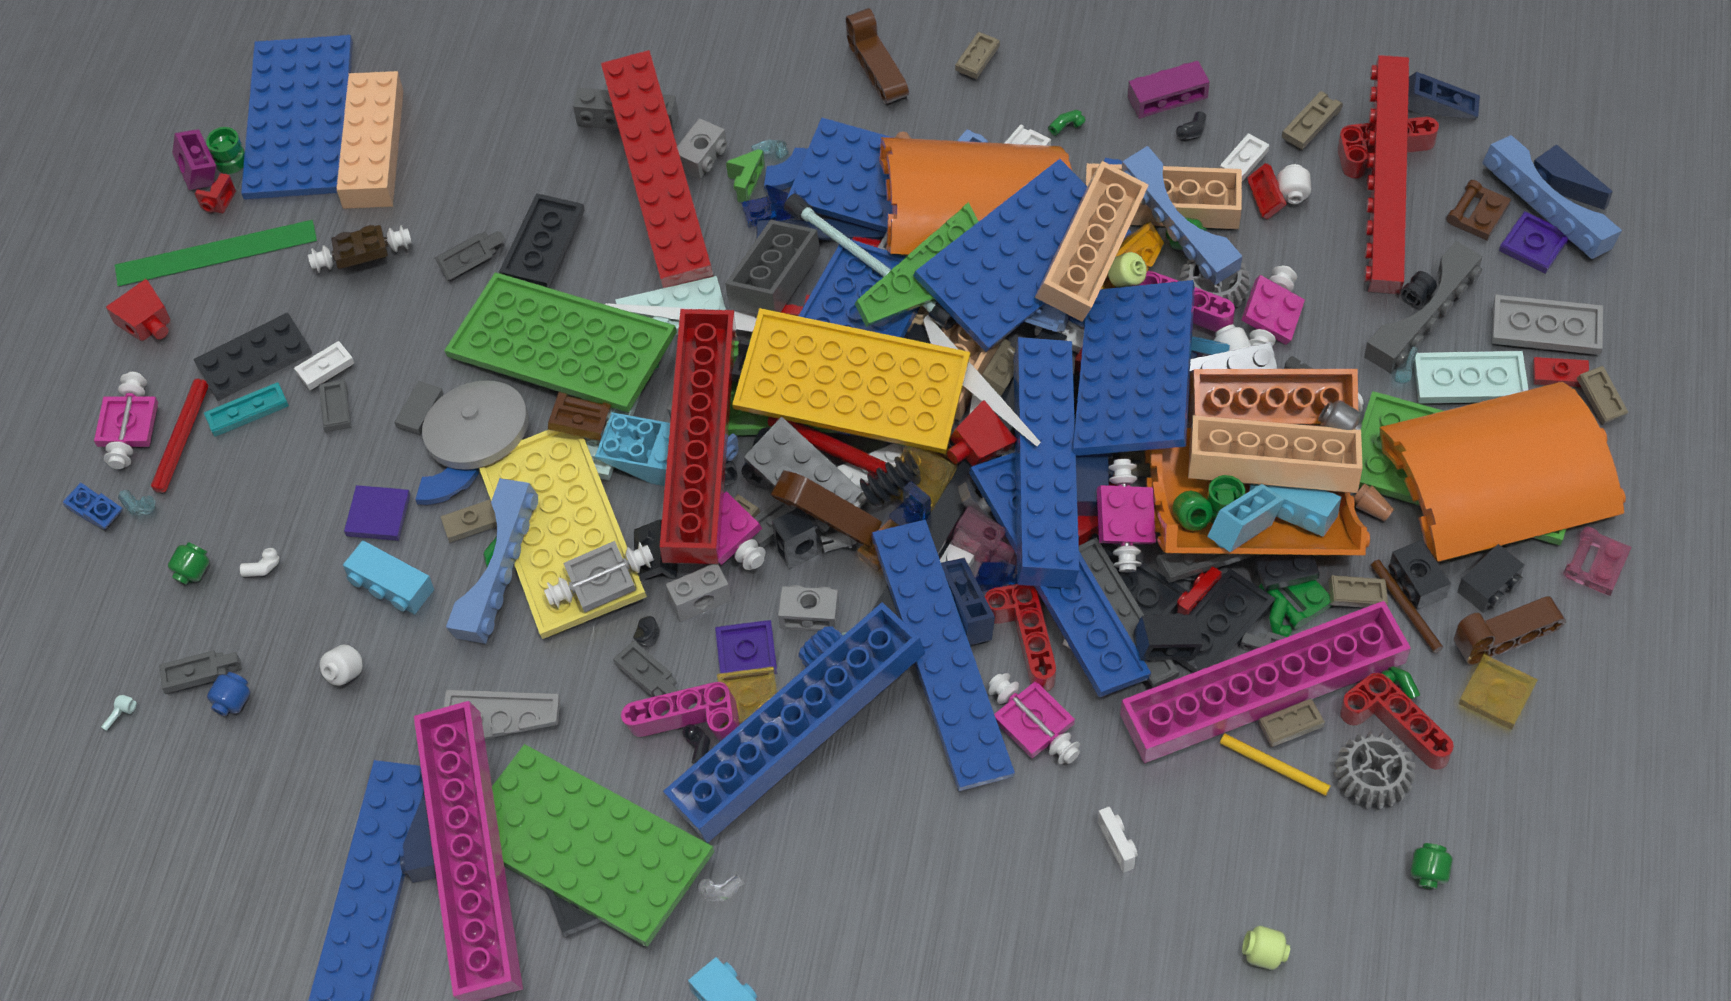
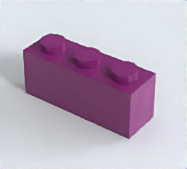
[1128,60,1210,119]

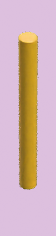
[1220,734,1331,796]

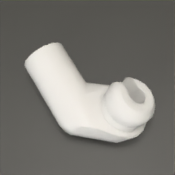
[240,548,279,577]

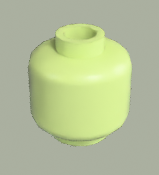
[1108,252,1147,288]
[1242,926,1290,970]

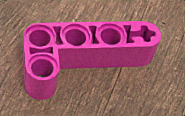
[1136,271,1235,332]
[621,682,739,741]

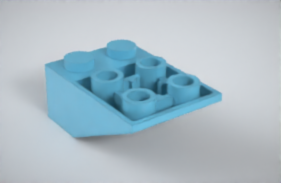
[595,412,670,486]

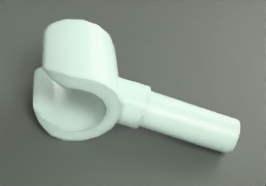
[101,695,137,731]

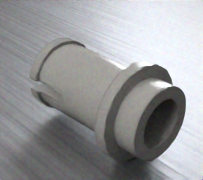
[820,532,857,553]

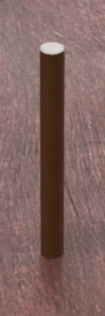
[1370,559,1443,653]

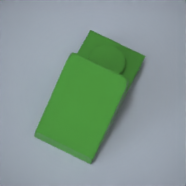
[726,149,765,204]

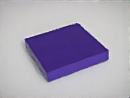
[1499,211,1569,274]
[344,485,411,541]
[715,620,778,681]

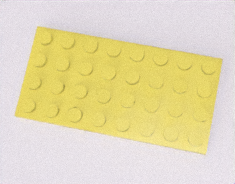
[479,430,647,639]

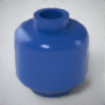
[207,672,250,716]

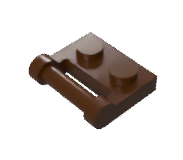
[1446,180,1511,241]
[548,392,612,441]

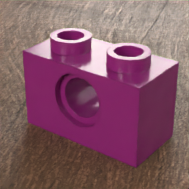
[172,129,216,190]

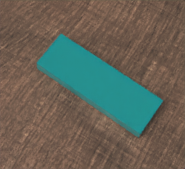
[204,382,289,437]

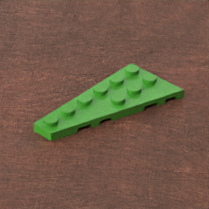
[854,202,979,327]

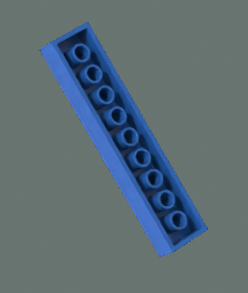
[1014,337,1079,588]
[663,602,925,843]

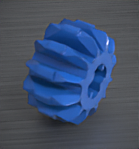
[798,626,843,667]

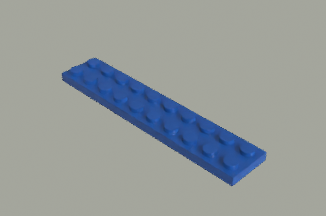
[969,452,1151,698]
[871,520,1015,792]
[308,760,424,1001]

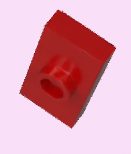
[1247,163,1287,220]
[1532,357,1589,387]

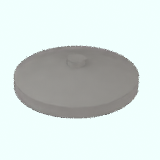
[422,381,529,469]

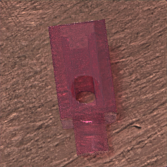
[951,506,1015,566]

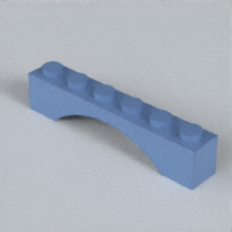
[1482,135,1622,259]
[1122,146,1242,285]
[446,478,538,644]

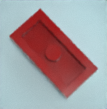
[1177,566,1222,615]

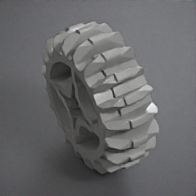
[1179,260,1250,308]
[1335,731,1416,810]

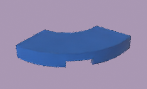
[764,148,808,191]
[415,467,480,505]

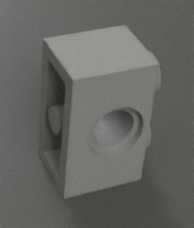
[677,118,727,180]
[666,564,731,622]
[778,585,839,632]

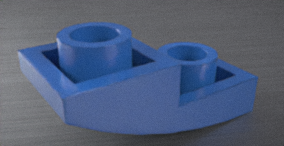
[63,482,123,530]

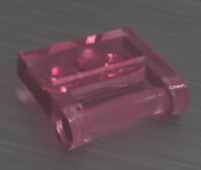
[1563,527,1632,596]

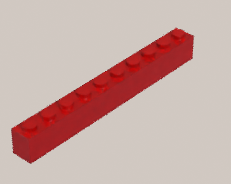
[1364,55,1409,294]

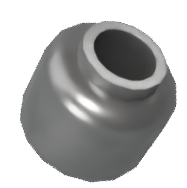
[1318,400,1362,430]

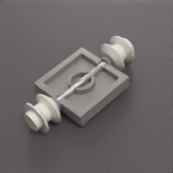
[544,541,654,612]

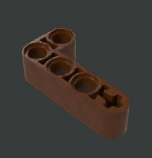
[845,8,909,104]
[771,470,882,547]
[1453,596,1566,665]

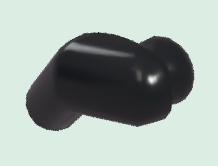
[1176,112,1207,139]
[682,724,710,764]

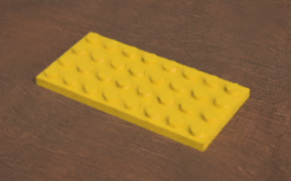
[732,308,970,454]

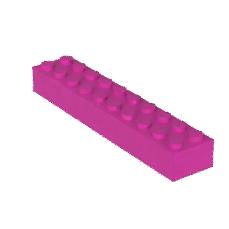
[1120,601,1411,764]
[414,701,523,1001]

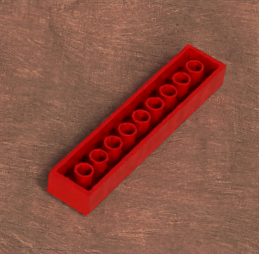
[601,50,714,288]
[660,309,736,564]

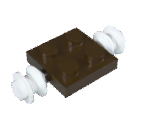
[308,225,412,273]

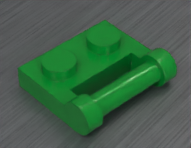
[1259,580,1333,629]

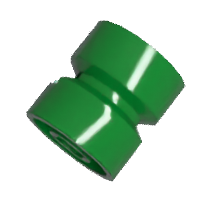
[206,127,245,174]
[1207,475,1245,524]

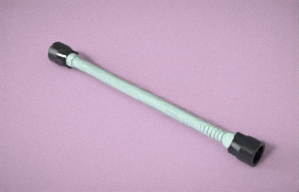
[784,193,956,330]

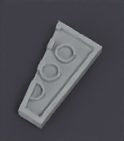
[444,690,561,739]

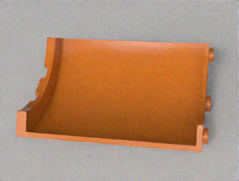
[879,137,1072,254]
[1379,382,1626,562]
[1145,428,1370,555]

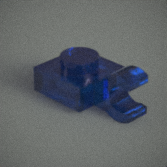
[975,562,1017,591]

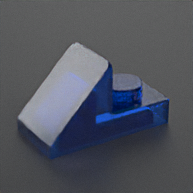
[742,185,794,228]
[889,481,931,526]

